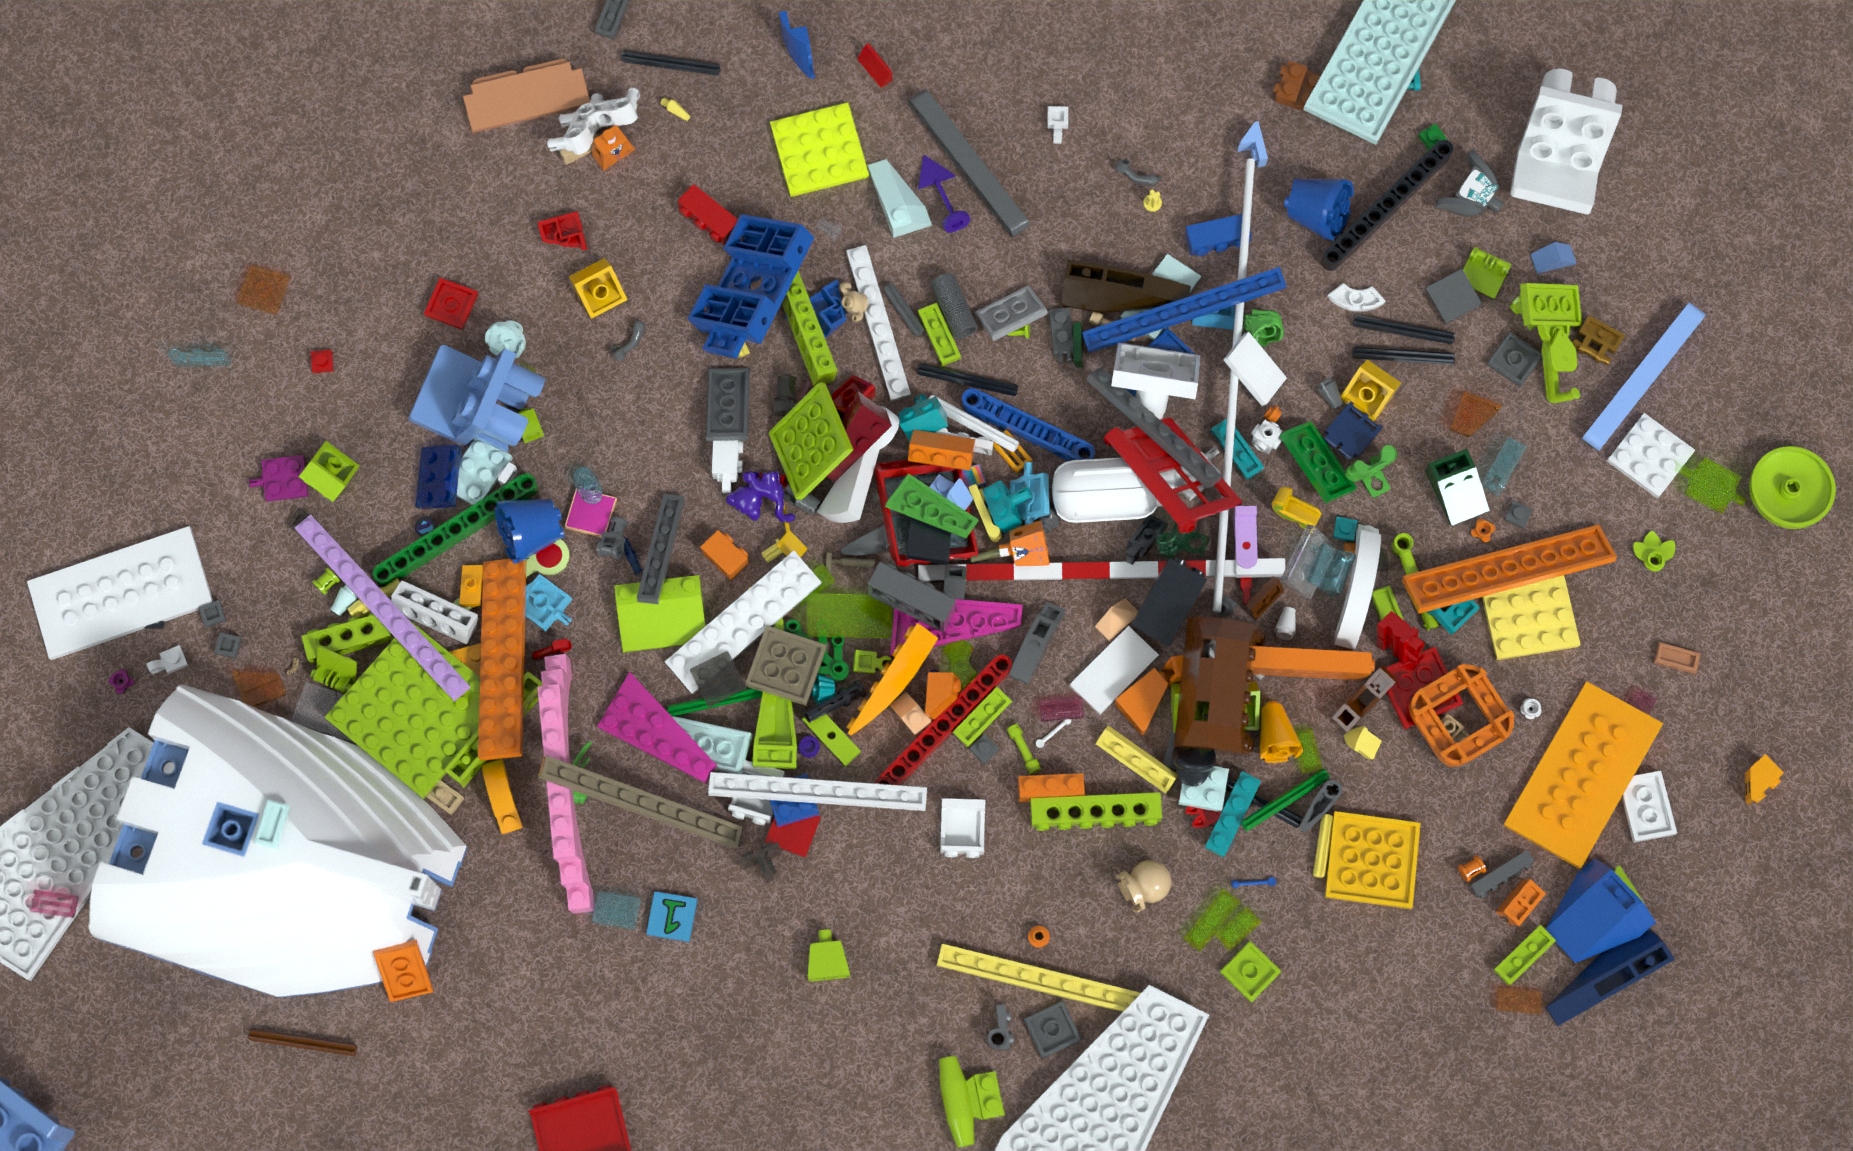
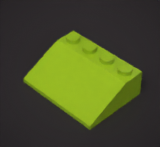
[614,575,706,653]

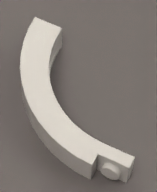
[1334,524,1381,650]

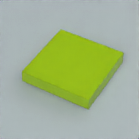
[1220,941,1282,1003]

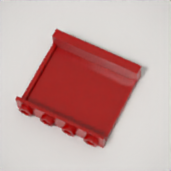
[528,1085,632,1151]

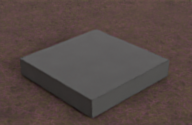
[1425,269,1482,324]
[1486,331,1542,388]
[1023,1000,1082,1059]

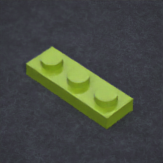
[918,303,961,367]
[952,687,1012,747]
[1493,925,1556,986]

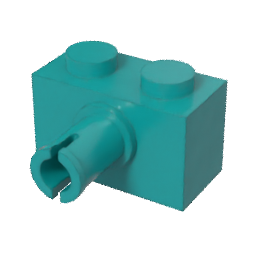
[898,394,948,441]
[982,480,1032,533]

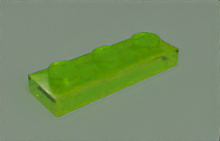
[1183,888,1241,953]

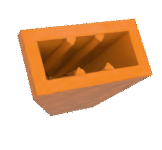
[1114,668,1168,736]

